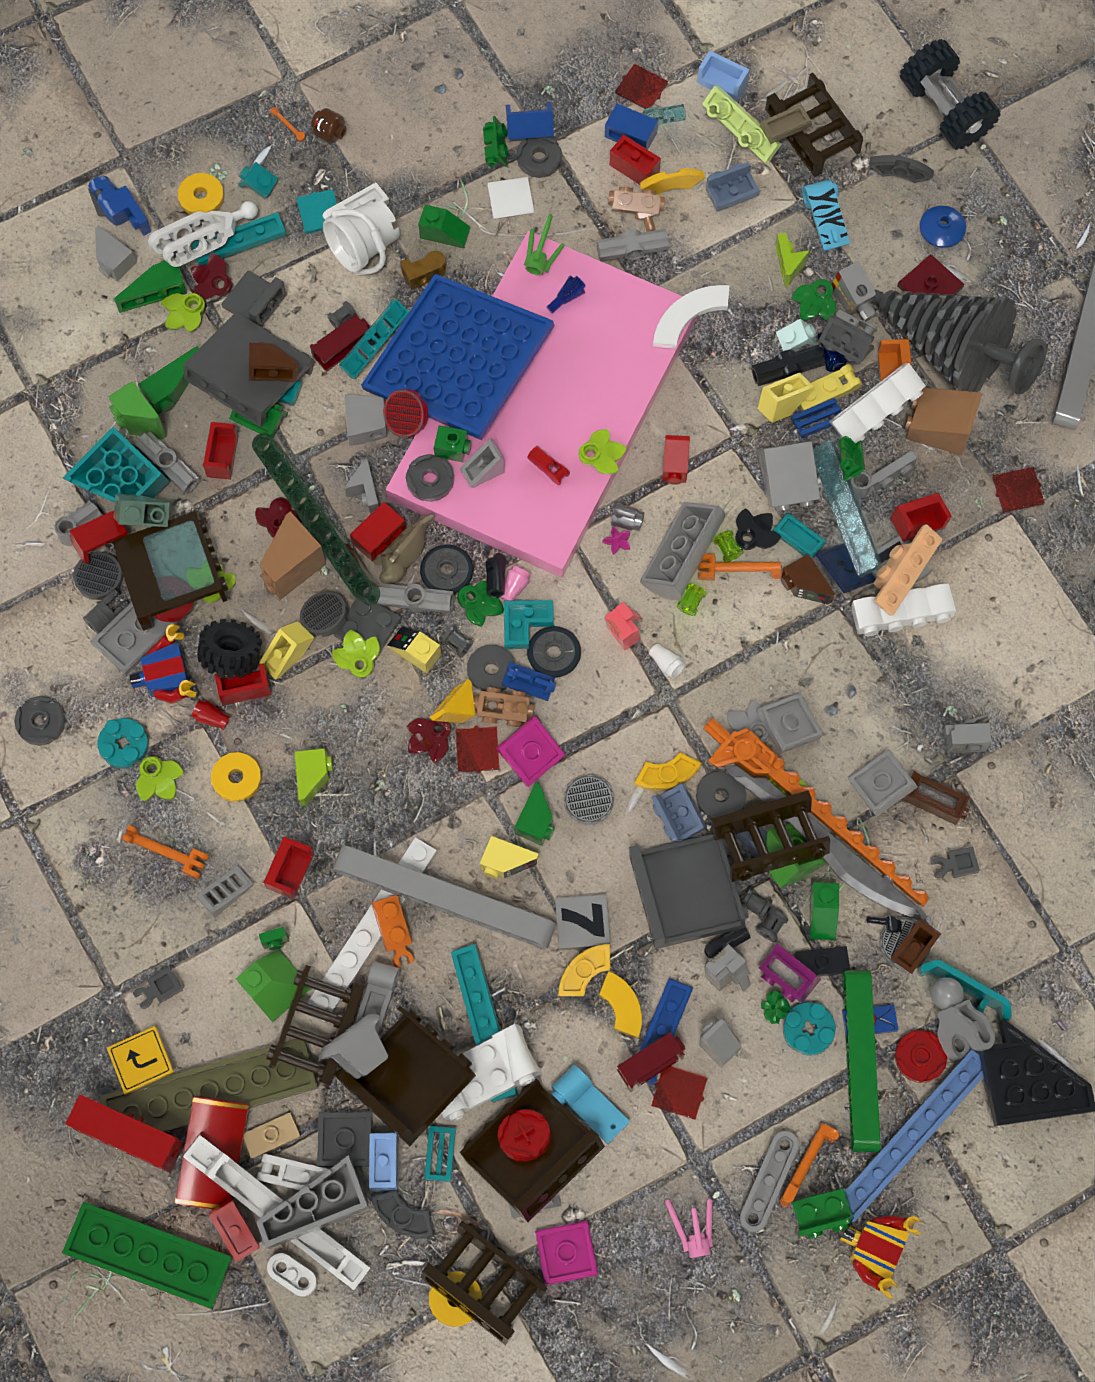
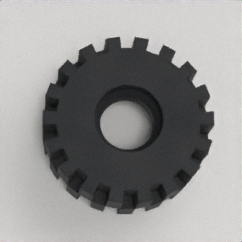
[197,619,262,679]

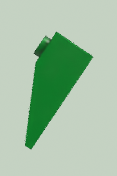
[114,260,187,313]
[138,346,199,415]

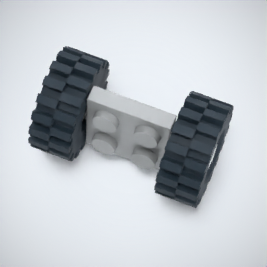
[899,39,1001,150]

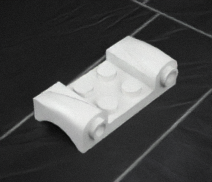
[441,1024,542,1122]

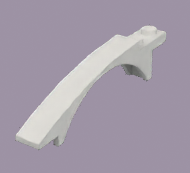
[182,1135,370,1290]

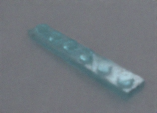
[813,440,883,577]

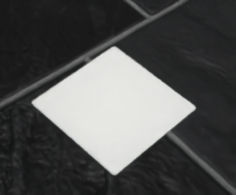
[487,177,534,219]

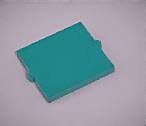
[296,189,337,234]

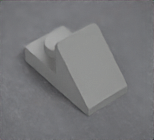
[344,460,379,514]

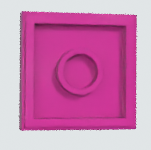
[496,716,566,787]
[535,1221,598,1286]

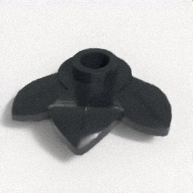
[735,509,781,550]

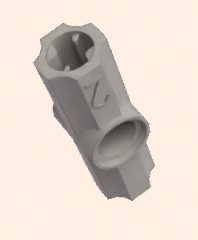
[597,229,669,261]
[135,432,200,494]
[378,583,454,614]

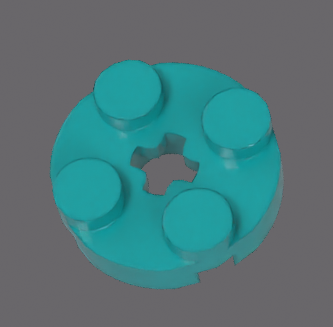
[97,718,149,769]
[783,1002,836,1056]

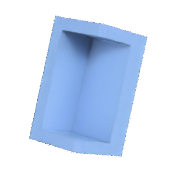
[697,50,750,102]
[369,1133,398,1191]

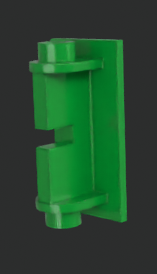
[483,116,509,167]
[838,436,865,482]

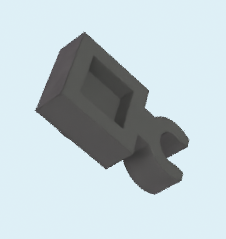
[931,846,980,878]
[133,967,183,1009]

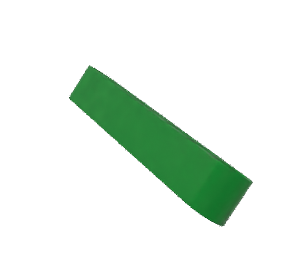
[843,970,881,1152]

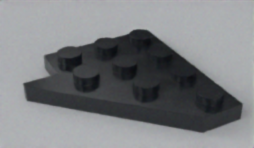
[979,1020,1095,1127]

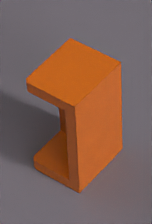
[877,339,912,381]

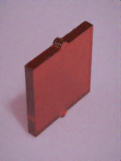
[615,64,668,111]
[992,467,1045,513]
[456,726,499,774]
[651,1067,708,1120]

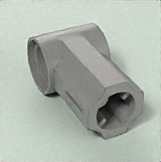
[54,501,102,546]

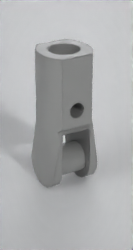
[836,309,877,335]

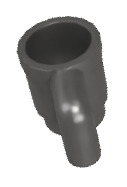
[611,503,645,531]

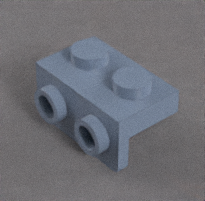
[706,162,760,212]
[652,783,707,842]

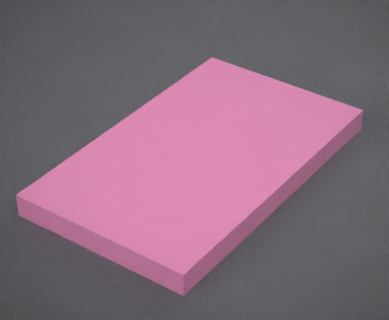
[386,230,698,578]

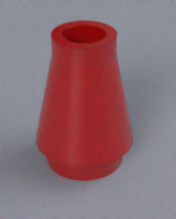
[191,699,230,730]

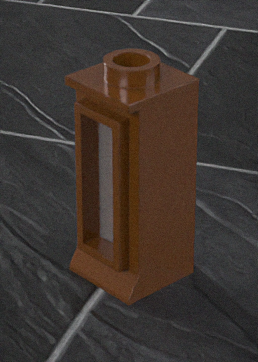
[901,771,971,825]

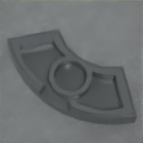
[869,155,934,183]
[370,1190,435,1239]

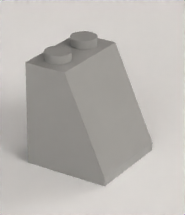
[756,441,820,511]

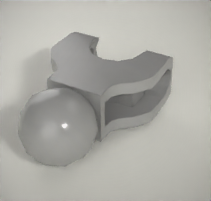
[931,977,995,1060]

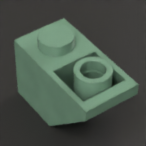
[114,494,170,527]

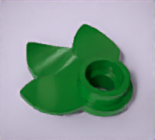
[792,279,836,322]
[457,581,504,627]

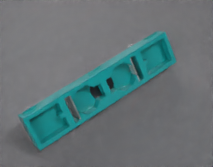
[339,299,409,379]

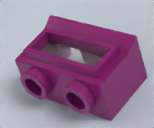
[759,944,821,1003]

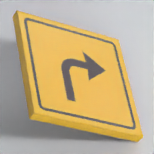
[107,1026,174,1095]

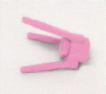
[665,1199,713,1258]

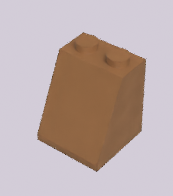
[905,388,982,456]
[259,512,326,600]

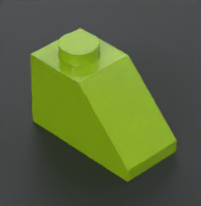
[295,748,333,807]

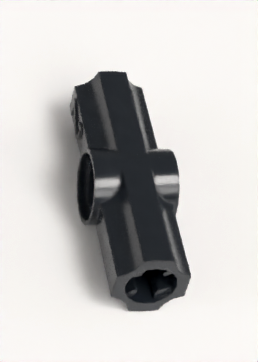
[751,345,826,386]

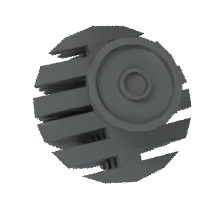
[872,289,1047,394]

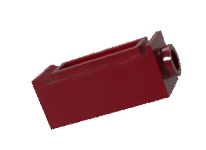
[310,313,370,372]
[617,1032,686,1092]

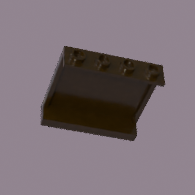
[334,1006,476,1146]
[459,1079,605,1222]

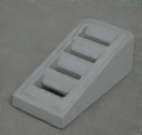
[197,865,254,918]

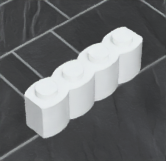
[829,363,926,444]
[851,584,956,637]

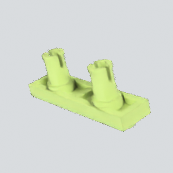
[702,85,782,163]

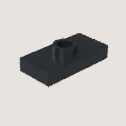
[795,946,850,979]

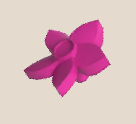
[602,527,630,555]

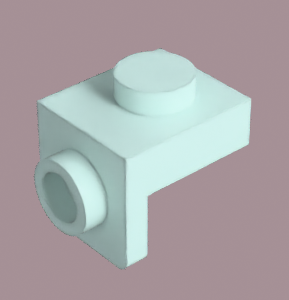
[776,319,817,351]

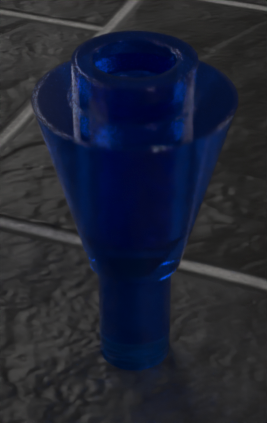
[546,275,586,314]
[817,332,848,372]

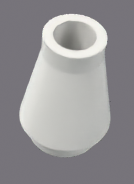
[649,643,685,679]

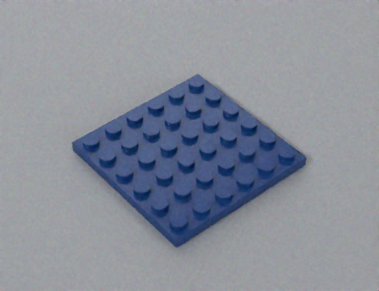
[361,274,555,440]

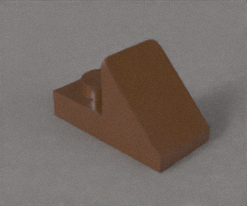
[891,918,941,974]

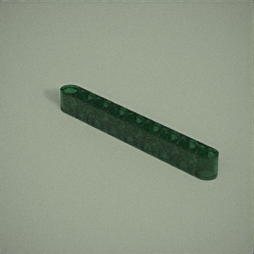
[252,433,380,605]

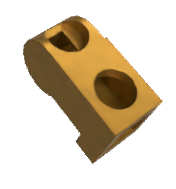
[400,251,446,290]

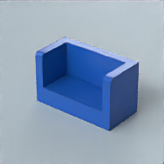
[505,101,554,140]
[605,103,658,150]

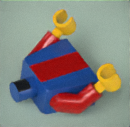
[129,624,196,704]

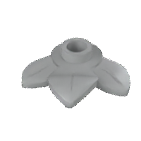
[727,700,770,744]

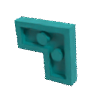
[504,600,554,649]

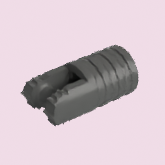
[83,588,130,634]

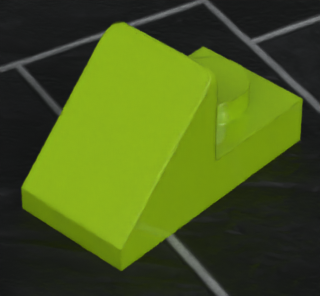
[775,233,809,286]

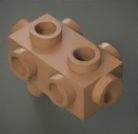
[608,187,665,232]
[474,687,535,727]

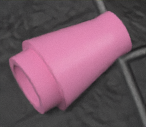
[500,566,530,601]

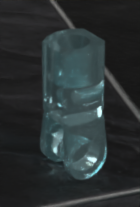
[643,104,686,125]

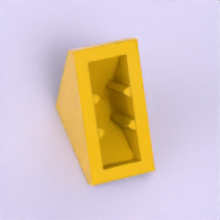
[429,679,476,723]

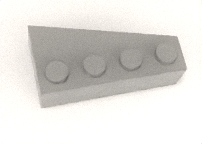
[256,1155,369,1249]

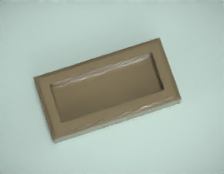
[760,104,812,144]

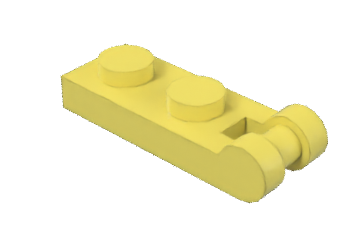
[799,364,863,411]

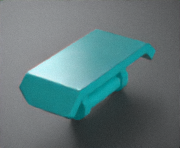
[917,960,1012,1022]

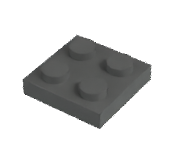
[334,594,402,660]
[317,1112,372,1167]

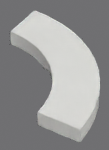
[653,285,729,349]

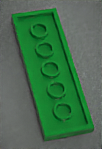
[62,1202,233,1310]

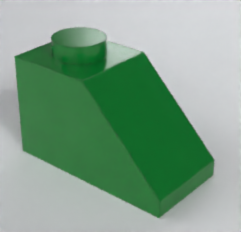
[418,204,471,248]
[514,783,555,846]
[810,882,839,941]

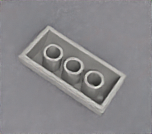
[640,502,725,600]

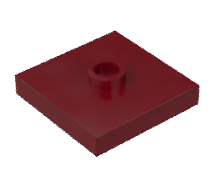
[897,254,964,295]

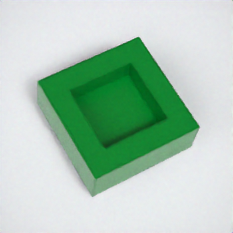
[259,927,289,951]

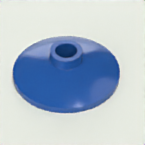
[920,206,966,248]

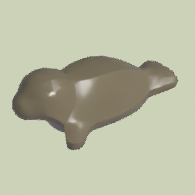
[373,514,435,584]

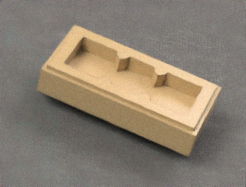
[243,1113,301,1160]

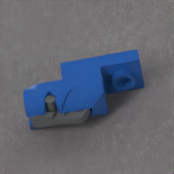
[88,176,151,236]

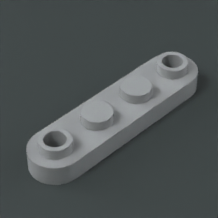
[739,1131,799,1233]

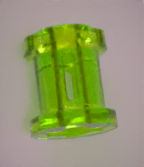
[713,530,743,562]
[677,583,707,616]

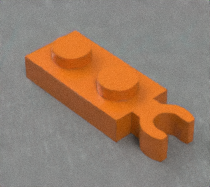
[371,895,414,967]

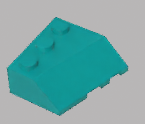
[63,427,170,503]

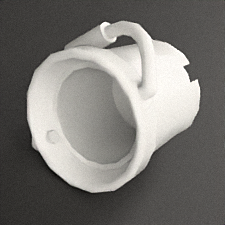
[323,198,400,275]

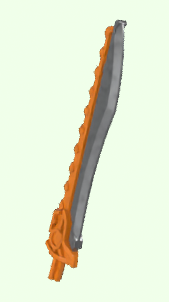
[703,718,929,921]

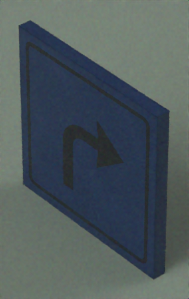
[816,542,876,593]

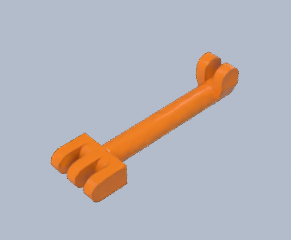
[698,554,782,580]
[121,825,209,879]
[780,1123,839,1207]

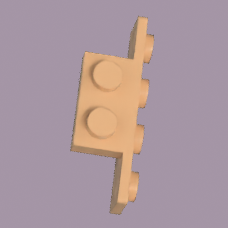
[873,525,942,615]

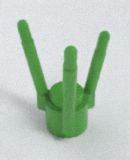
[524,214,565,276]

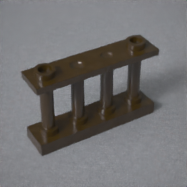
[765,73,863,178]
[711,790,830,882]
[266,965,365,1088]
[420,1221,547,1346]

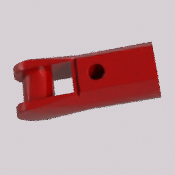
[527,446,570,485]

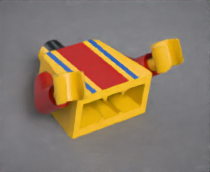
[840,1215,923,1299]

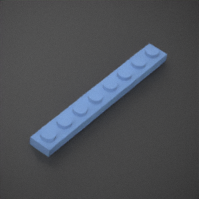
[846,1049,984,1224]

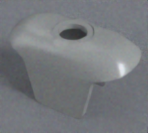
[319,1014,388,1079]

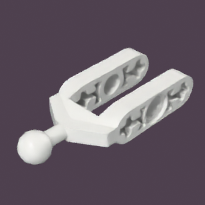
[148,201,258,267]

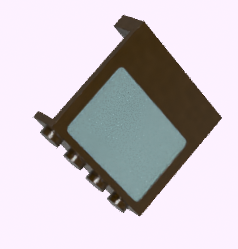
[112,511,229,631]

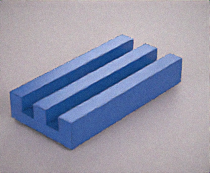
[791,398,841,439]

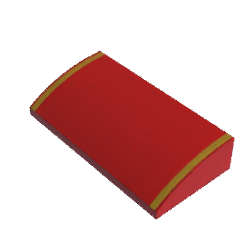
[175,1095,249,1209]

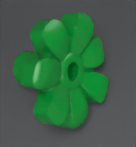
[761,990,790,1024]

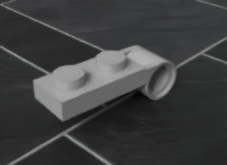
[848,450,918,499]
[355,961,400,1036]

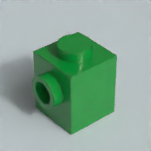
[434,426,471,462]

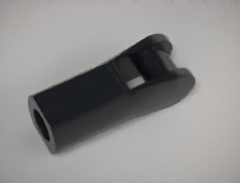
[485,553,506,598]
[704,927,751,959]

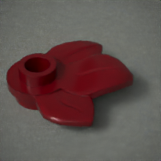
[190,253,232,299]
[255,497,304,538]
[406,718,451,763]

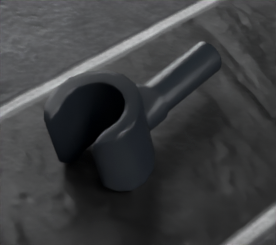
[866,916,902,933]

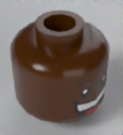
[311,108,347,143]

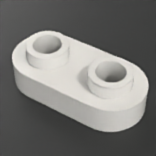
[267,1253,317,1297]

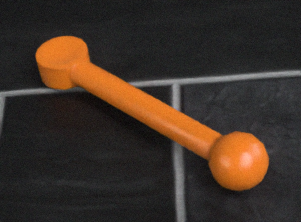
[270,107,305,142]

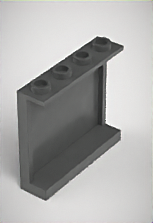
[184,312,313,427]
[629,834,749,949]

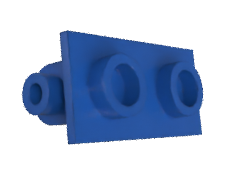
[502,662,556,701]

